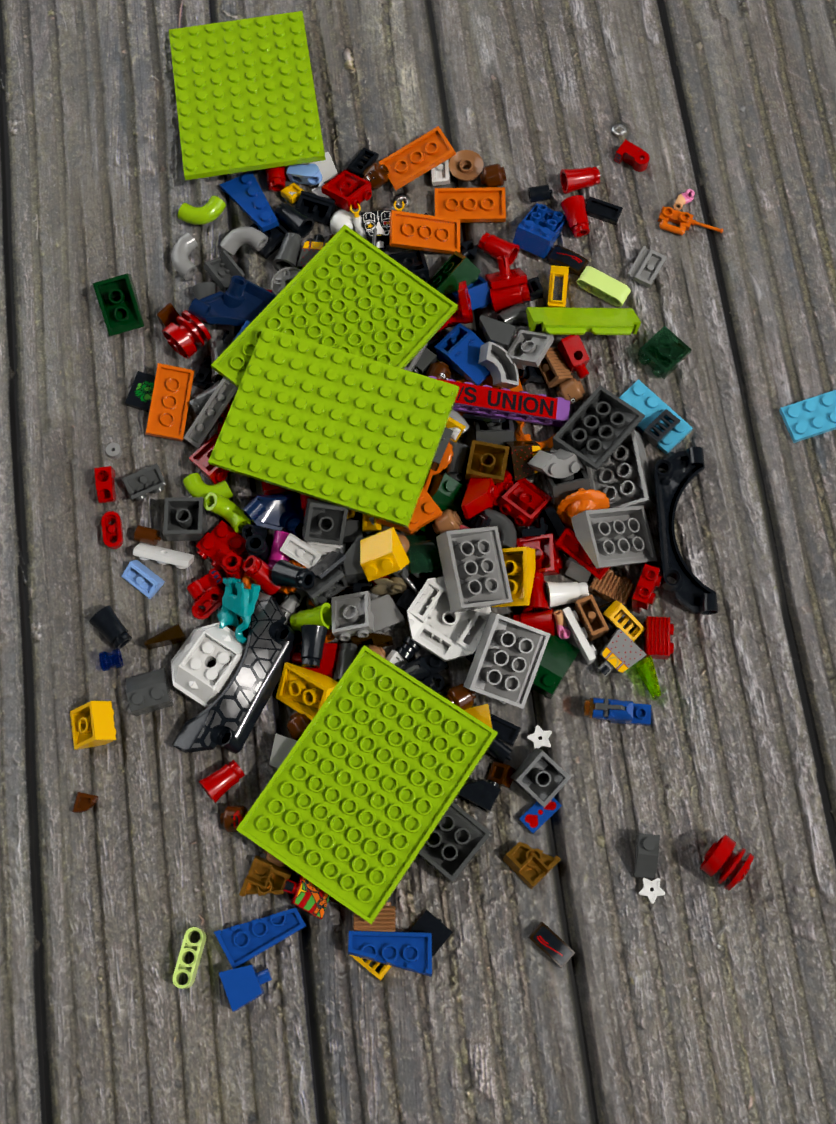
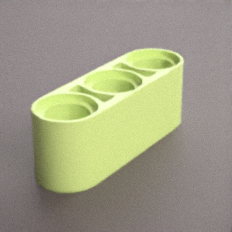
[576,266,631,307]
[173,927,206,989]

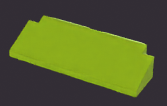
[526,307,641,335]

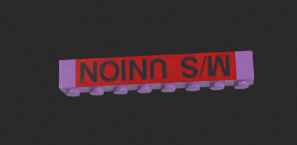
[427,376,570,428]

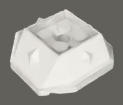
[407,576,491,662]
[171,622,247,708]

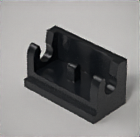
[296,191,336,226]

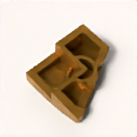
[503,842,561,889]
[239,856,293,897]

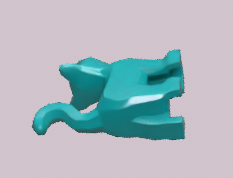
[217,577,261,644]

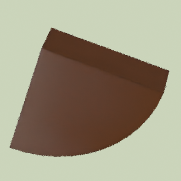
[72,792,98,813]

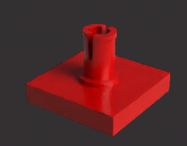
[485,256,527,289]

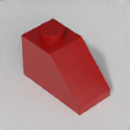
[461,478,498,519]

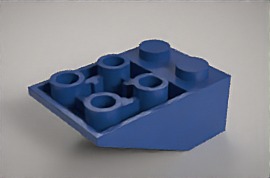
[513,203,567,259]
[434,323,490,385]

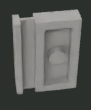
[627,246,667,288]

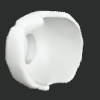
[330,209,355,234]

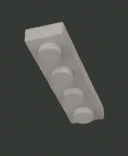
[183,377,238,449]

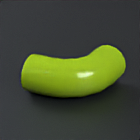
[177,196,226,225]
[183,473,233,499]
[203,492,251,533]

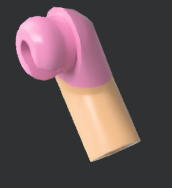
[674,189,695,211]
[553,610,571,639]

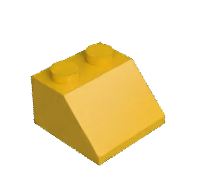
[360,527,410,582]
[70,701,116,750]

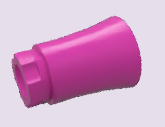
[268,530,297,568]

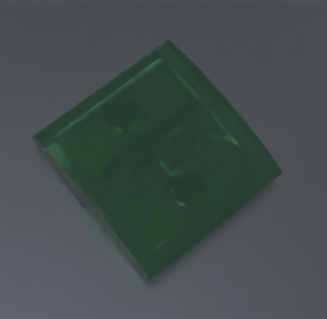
[405,534,443,574]

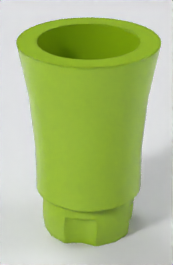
[290,603,332,632]

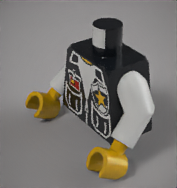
[350,200,405,252]

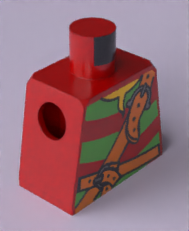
[283,876,330,919]

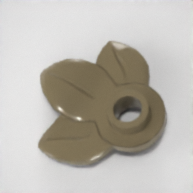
[369,577,407,596]

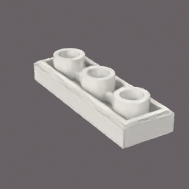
[133,542,194,569]
[562,607,597,665]

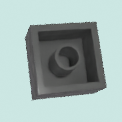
[163,497,206,541]

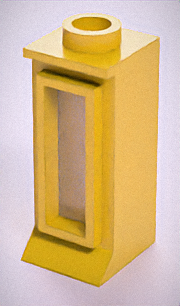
[547,265,569,307]

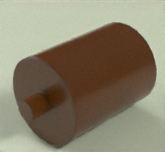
[134,525,161,546]

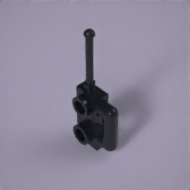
[193,330,229,390]

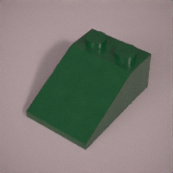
[427,251,481,296]
[93,273,145,336]
[419,473,467,540]
[531,635,580,699]

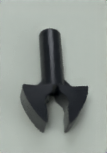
[460,240,478,259]

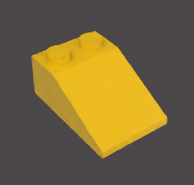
[492,547,536,608]
[276,662,338,721]

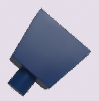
[219,965,272,1012]

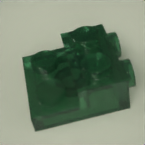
[638,326,692,379]

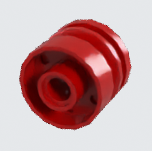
[162,310,211,359]
[700,834,754,891]

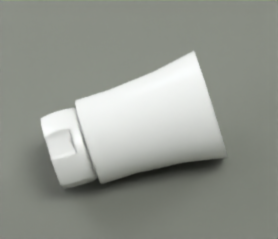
[545,581,589,608]

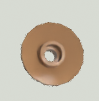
[449,150,484,181]

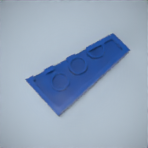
[220,171,279,232]
[214,908,306,969]
[348,931,432,977]

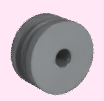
[106,443,122,459]

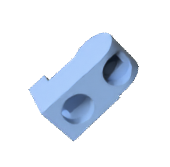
[286,164,323,185]

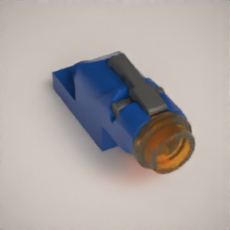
[584,698,651,726]

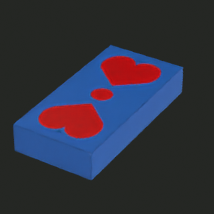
[519,797,562,834]

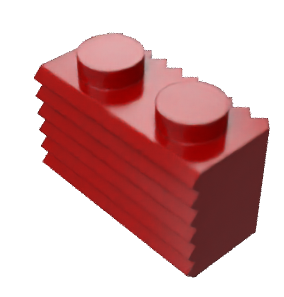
[644,616,674,659]

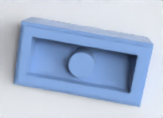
[121,560,165,599]

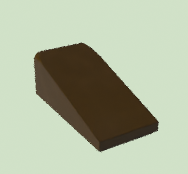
[144,624,187,650]

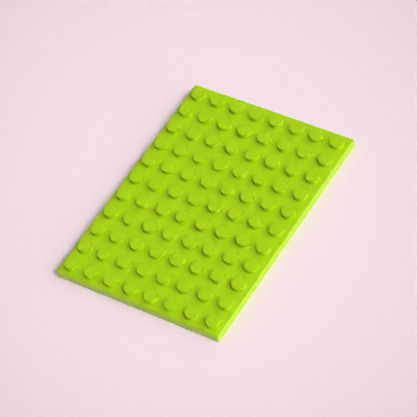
[169,11,326,180]
[211,225,458,388]
[208,327,459,528]
[236,645,498,925]

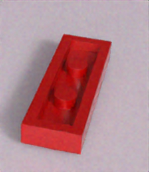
[555,528,611,580]

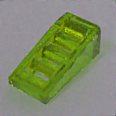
[635,656,661,701]

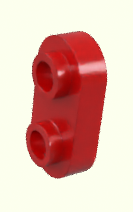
[101,511,124,549]
[192,587,224,620]

